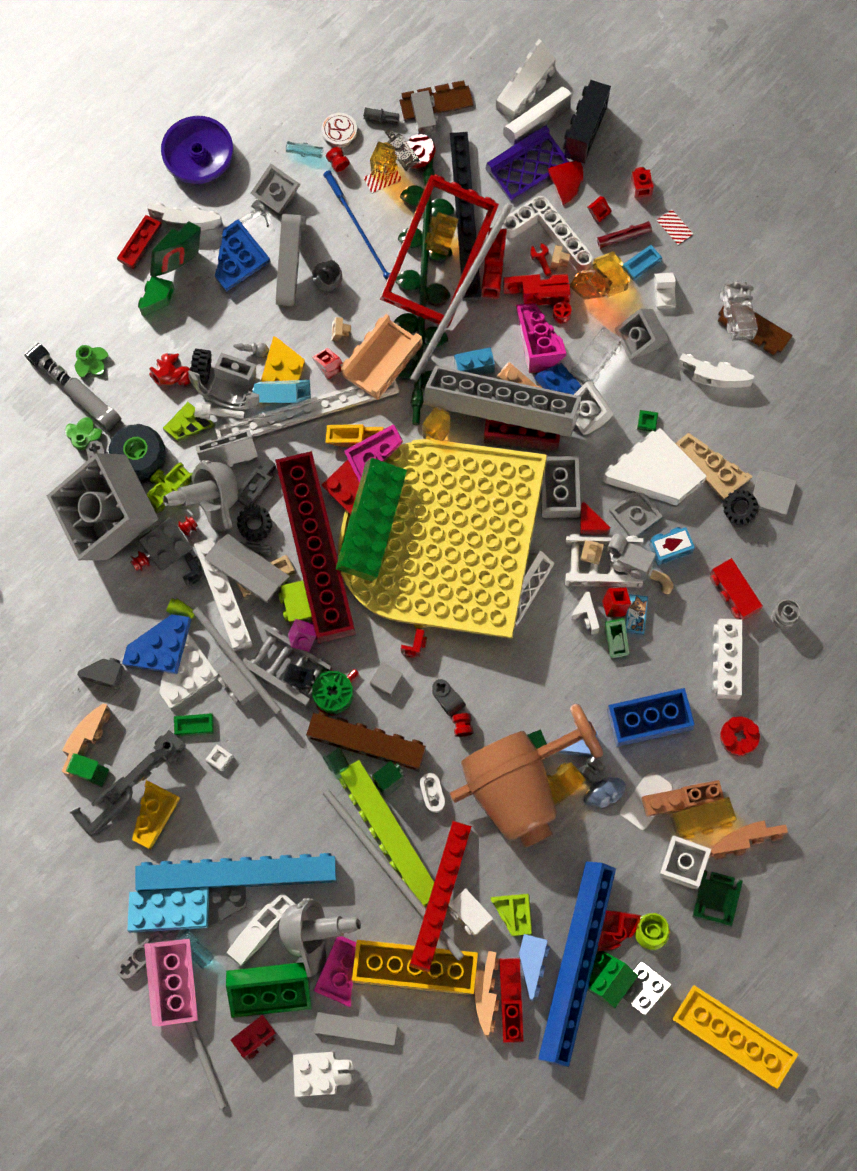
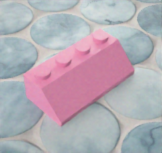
[144,939,198,1026]

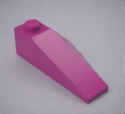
[516,304,566,373]

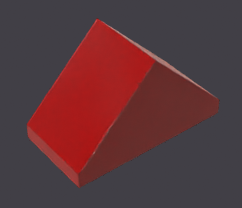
[580,502,611,536]

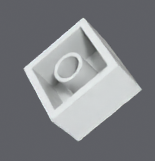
[658,836,711,890]

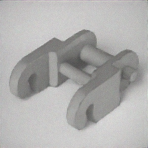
[729,281,754,303]

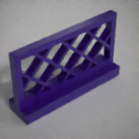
[485,125,569,201]

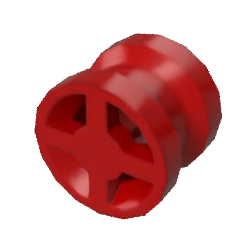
[553,301,572,324]

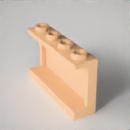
[341,314,423,400]

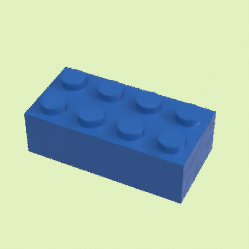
[607,688,695,748]

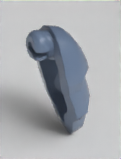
[583,777,626,808]

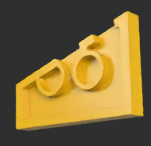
[132,780,180,850]

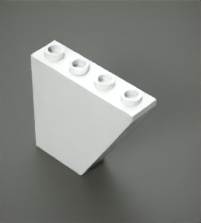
[603,428,707,506]

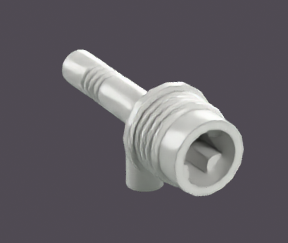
[194,402,244,420]

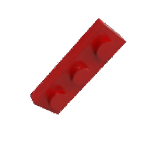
[117,215,162,269]

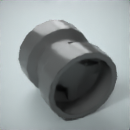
[578,756,605,783]

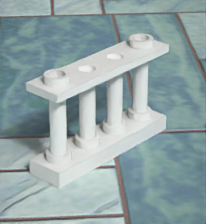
[565,534,643,588]

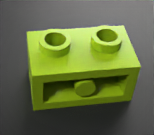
[278,580,313,627]

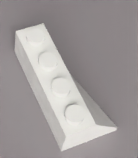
[496,39,556,120]

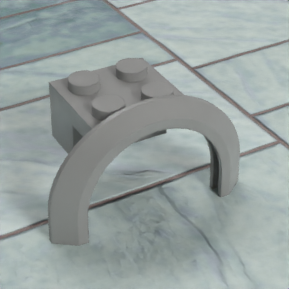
[188,353,260,410]

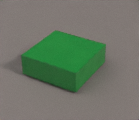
[637,410,658,432]

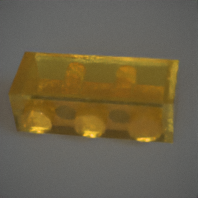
[671,797,737,840]

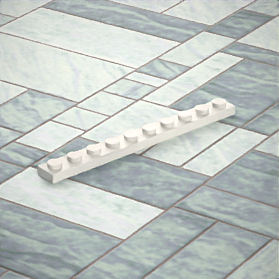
[215,380,399,439]

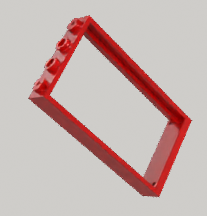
[379,174,499,328]

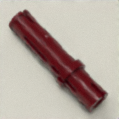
[597,221,652,249]

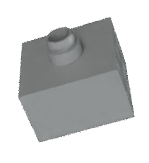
[47,453,159,561]

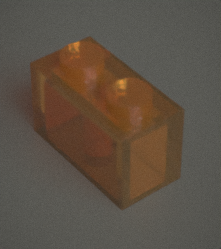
[570,268,613,300]

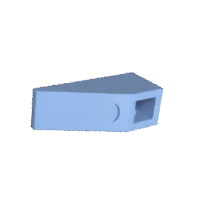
[519,934,550,1002]

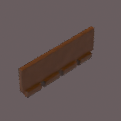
[399,80,473,121]
[718,299,793,356]

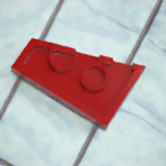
[321,460,360,515]

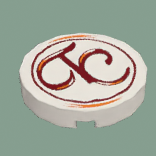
[321,113,357,147]

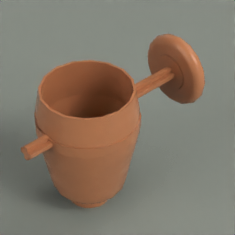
[450,704,603,848]

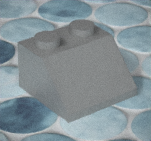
[615,309,669,360]

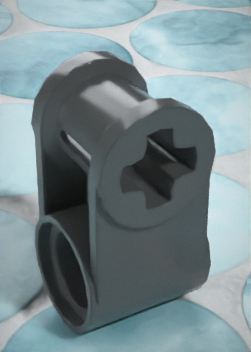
[432,679,466,717]

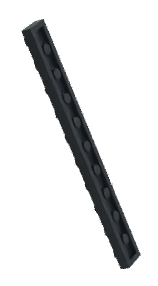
[450,132,481,301]

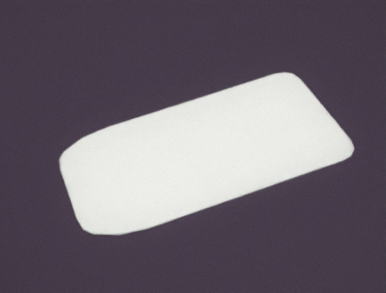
[620,772,672,830]

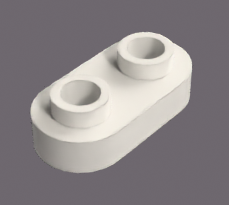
[420,773,445,813]

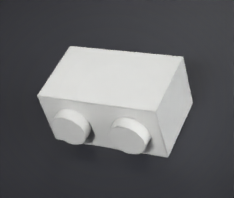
[448,889,493,937]

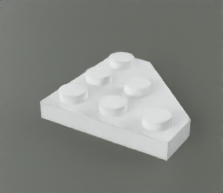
[159,634,219,710]

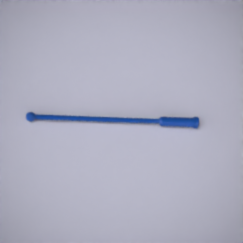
[323,170,390,279]

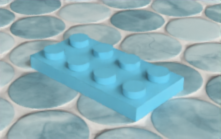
[127,887,209,933]

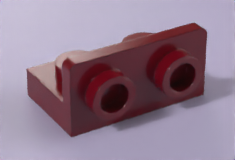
[230,1014,278,1060]

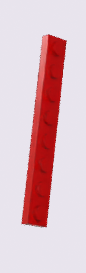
[409,821,472,972]

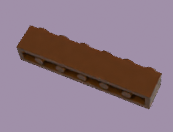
[306,712,426,772]

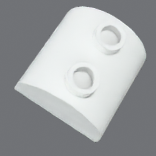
[574,381,613,435]

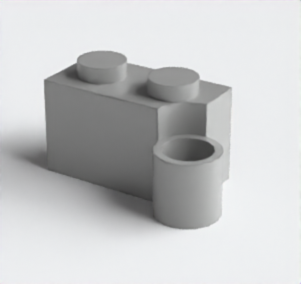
[607,534,656,581]

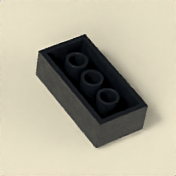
[563,80,611,164]

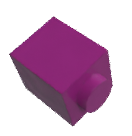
[288,619,316,652]

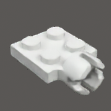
[293,1052,354,1097]

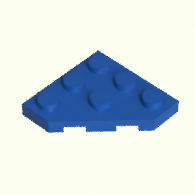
[215,219,271,292]
[122,614,192,674]

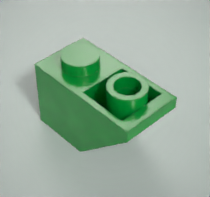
[138,276,175,316]

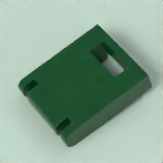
[692,870,743,927]

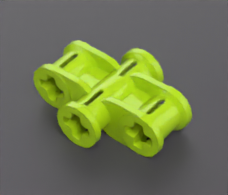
[146,462,192,514]

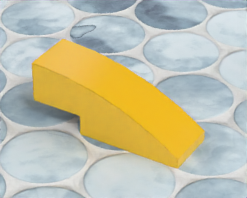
[325,424,384,448]

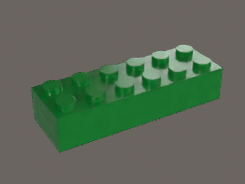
[336,458,407,581]

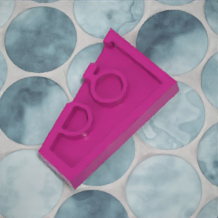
[344,424,403,482]
[313,936,356,1007]

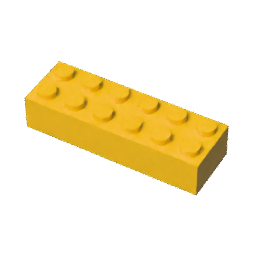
[352,940,478,996]

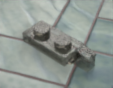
[385,128,420,171]

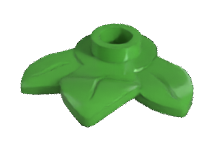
[74,345,109,378]
[65,417,102,450]

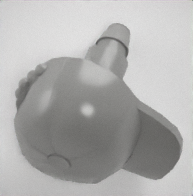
[163,460,238,532]
[279,898,361,977]

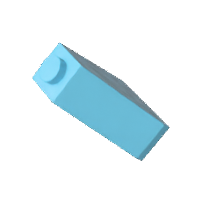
[252,380,311,403]

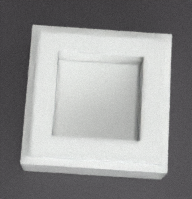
[206,745,233,772]

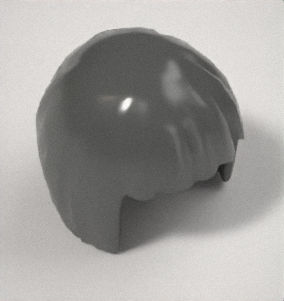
[312,260,342,291]

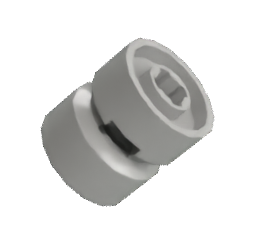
[772,598,801,630]

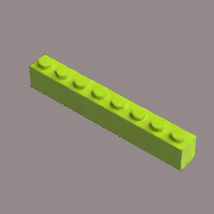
[338,760,434,907]

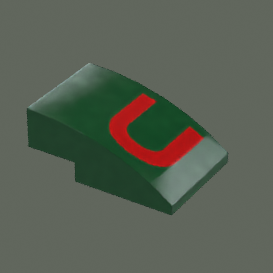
[150,221,201,277]

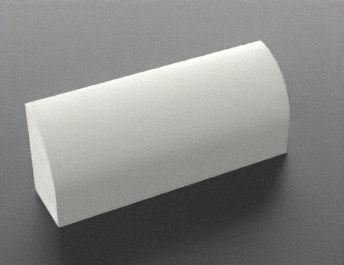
[503,87,572,146]

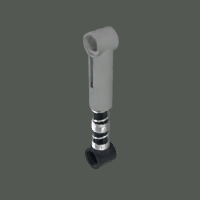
[24,342,122,432]

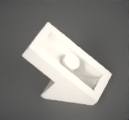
[654,273,676,309]
[571,592,600,635]

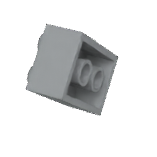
[541,456,581,518]

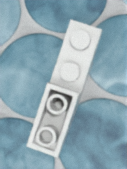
[147,202,223,231]
[678,353,754,388]
[227,892,295,967]

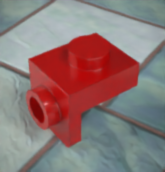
[400,629,427,658]

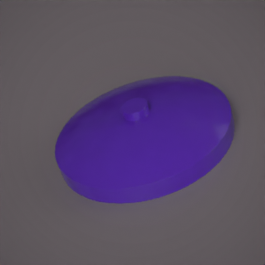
[161,116,234,184]

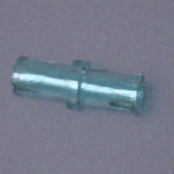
[286,141,323,158]

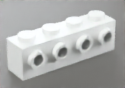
[712,619,742,700]

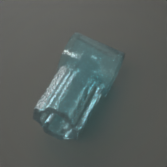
[177,929,214,969]

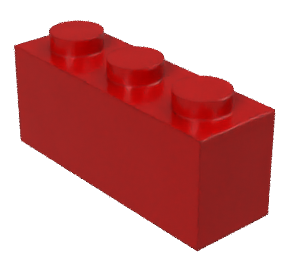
[710,558,763,621]

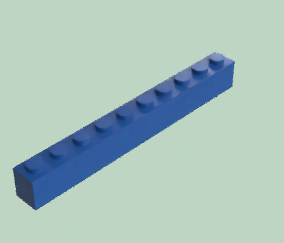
[538,862,616,1067]

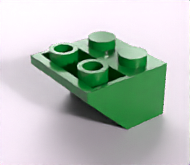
[588,951,638,1008]

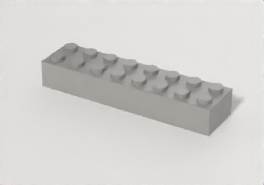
[424,365,581,437]

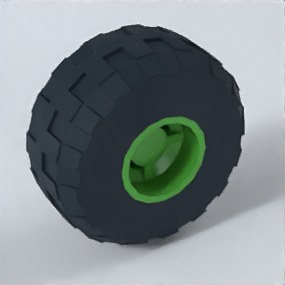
[108,424,166,481]

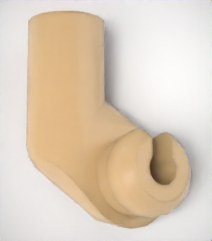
[650,570,674,594]

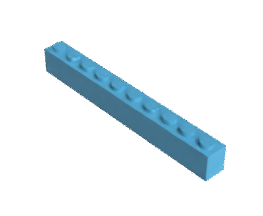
[135,853,337,892]

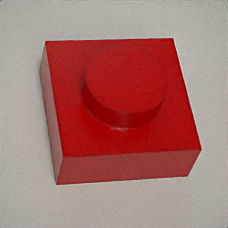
[587,196,612,223]

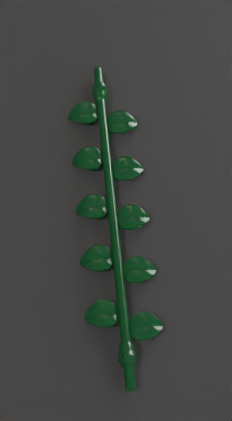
[394,159,454,425]

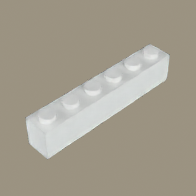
[194,538,253,653]

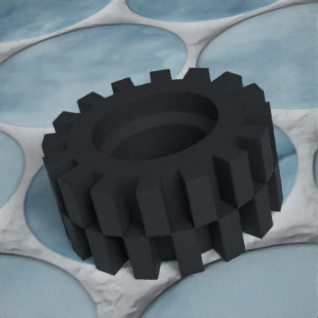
[190,348,212,384]
[723,489,759,525]
[237,505,272,542]

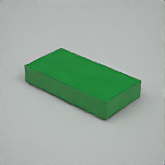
[174,713,214,737]

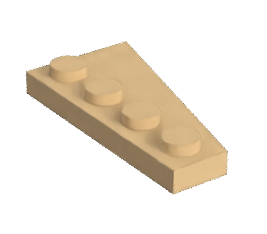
[675,433,753,501]

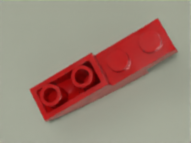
[499,958,524,1043]

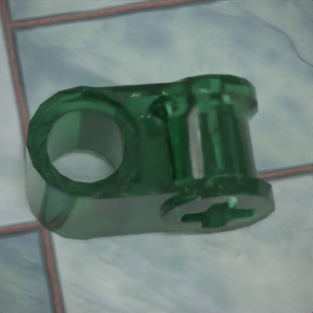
[322,747,350,775]

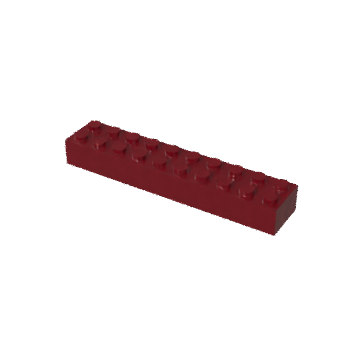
[275,451,356,644]

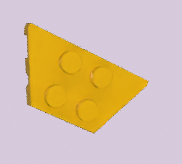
[259,336,305,404]

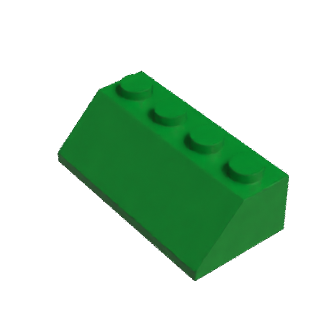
[226,962,312,1018]

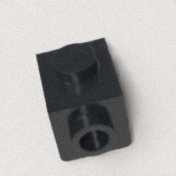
[183,552,203,585]
[283,663,315,689]

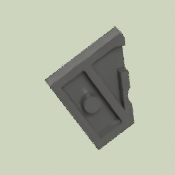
[208,886,246,928]

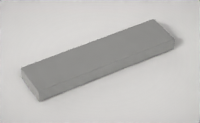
[314,1012,398,1046]

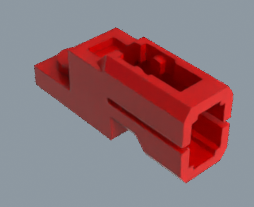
[481,228,507,299]
[503,274,571,306]

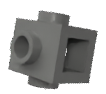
[153,730,186,764]

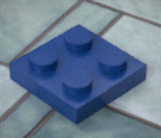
[535,363,582,395]

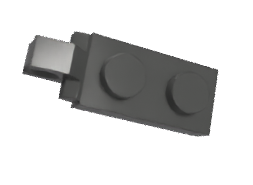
[237,459,276,508]

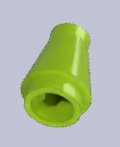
[166,598,194,621]

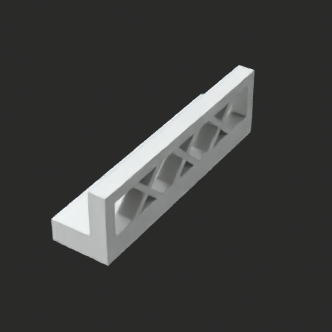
[515,549,555,627]

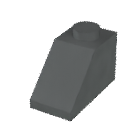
[77,658,124,690]

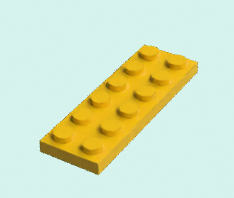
[672,985,798,1089]

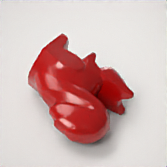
[149,353,191,386]

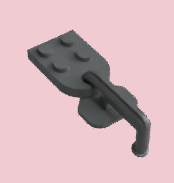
[70,748,168,836]

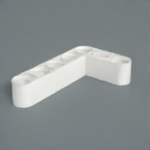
[503,196,592,273]

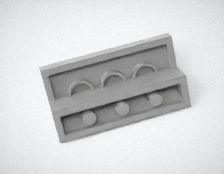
[204,534,290,603]

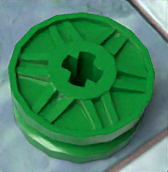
[312,671,354,714]

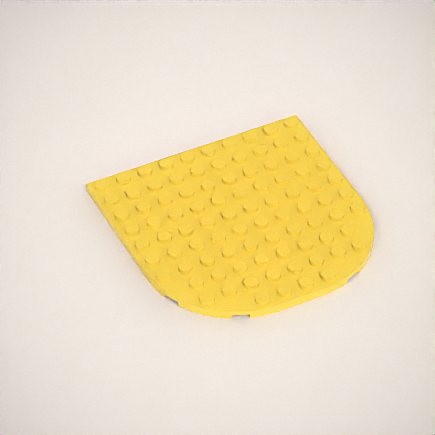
[338,439,547,639]

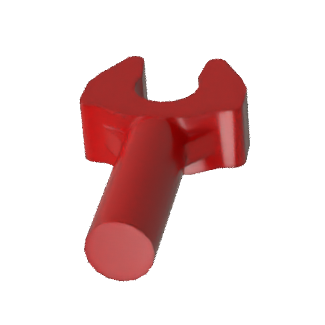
[530,243,552,277]

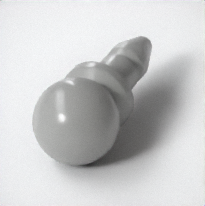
[233,342,269,358]

